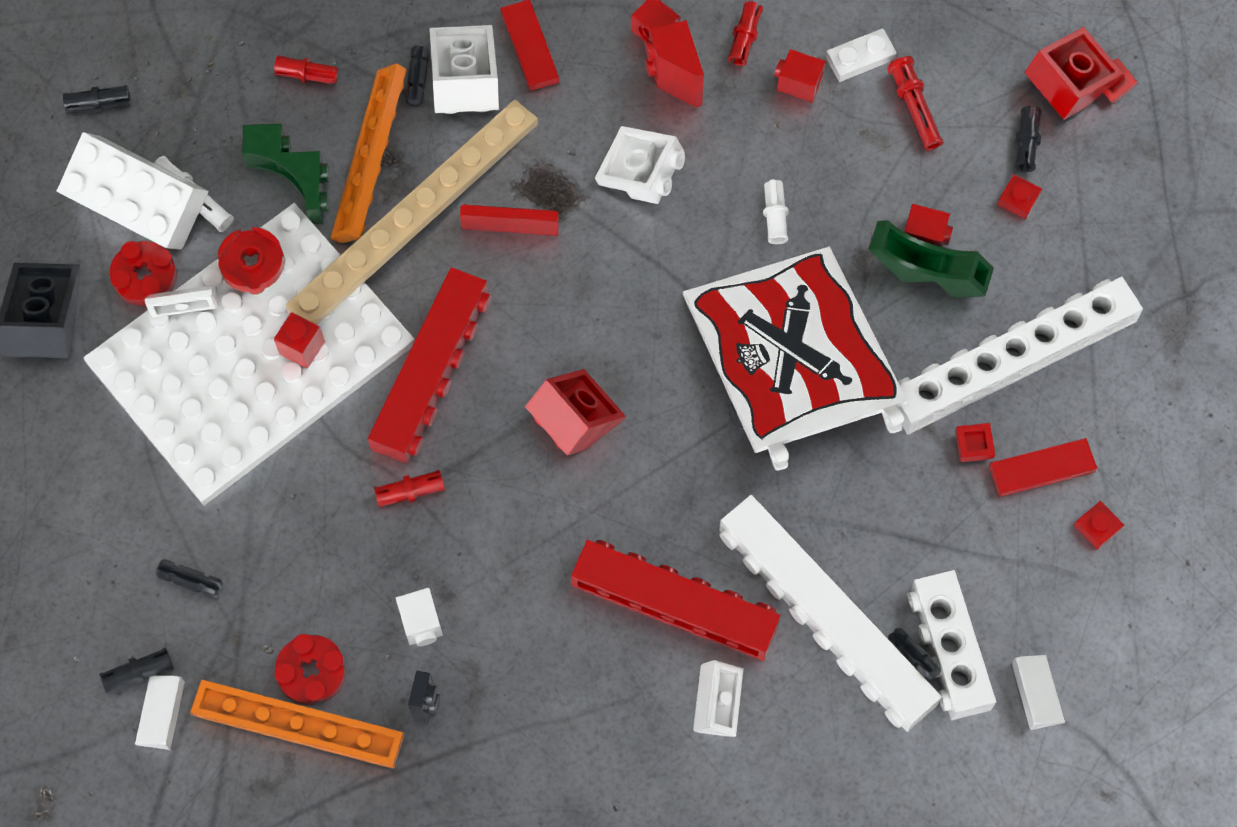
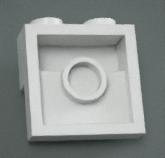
[595,126,685,204]

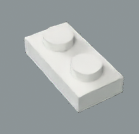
[826,28,897,82]

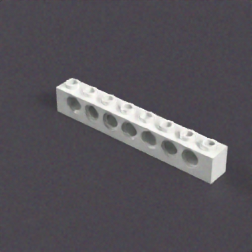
[897,277,1143,435]

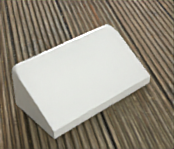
[145,285,218,317]
[1011,655,1065,730]
[693,660,744,737]
[135,676,185,750]

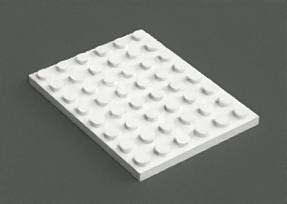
[83,203,415,506]

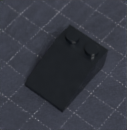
[0,262,80,358]

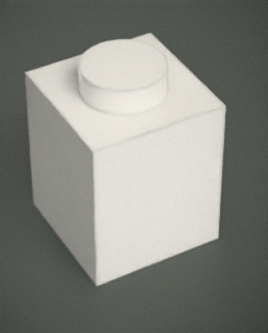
[395,588,443,646]

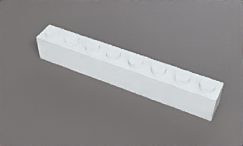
[719,495,942,732]

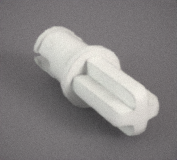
[763,179,789,244]

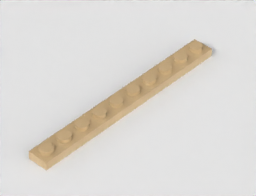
[286,99,538,325]

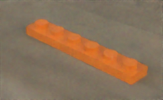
[330,63,407,244]
[190,679,404,769]

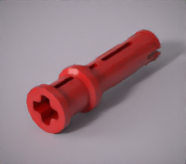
[887,56,944,151]

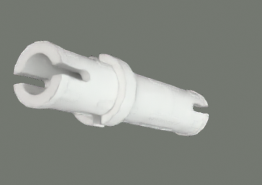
[154,156,234,232]

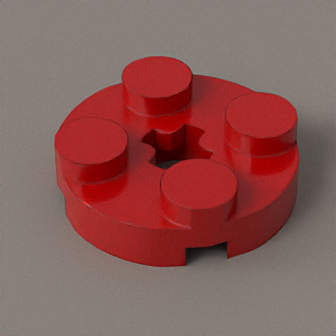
[218,227,286,295]
[109,241,177,306]
[274,634,346,706]

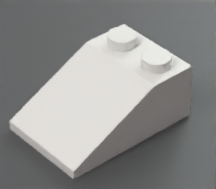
[429,25,499,114]

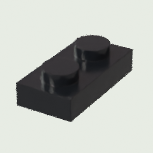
[408,670,440,724]

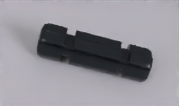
[405,45,429,105]
[156,559,223,598]
[888,628,941,681]

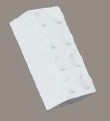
[57,132,209,250]

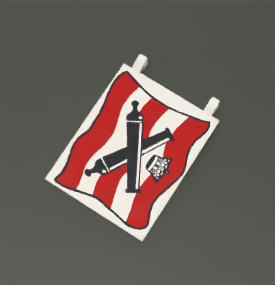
[683,246,907,470]

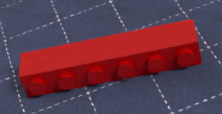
[367,267,491,465]
[571,539,781,661]

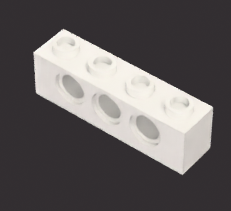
[908,570,996,720]

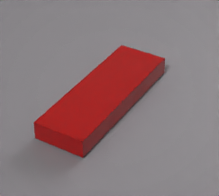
[500,0,559,92]
[460,204,559,236]
[988,438,1098,497]

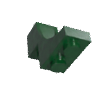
[242,124,329,224]
[868,220,994,298]

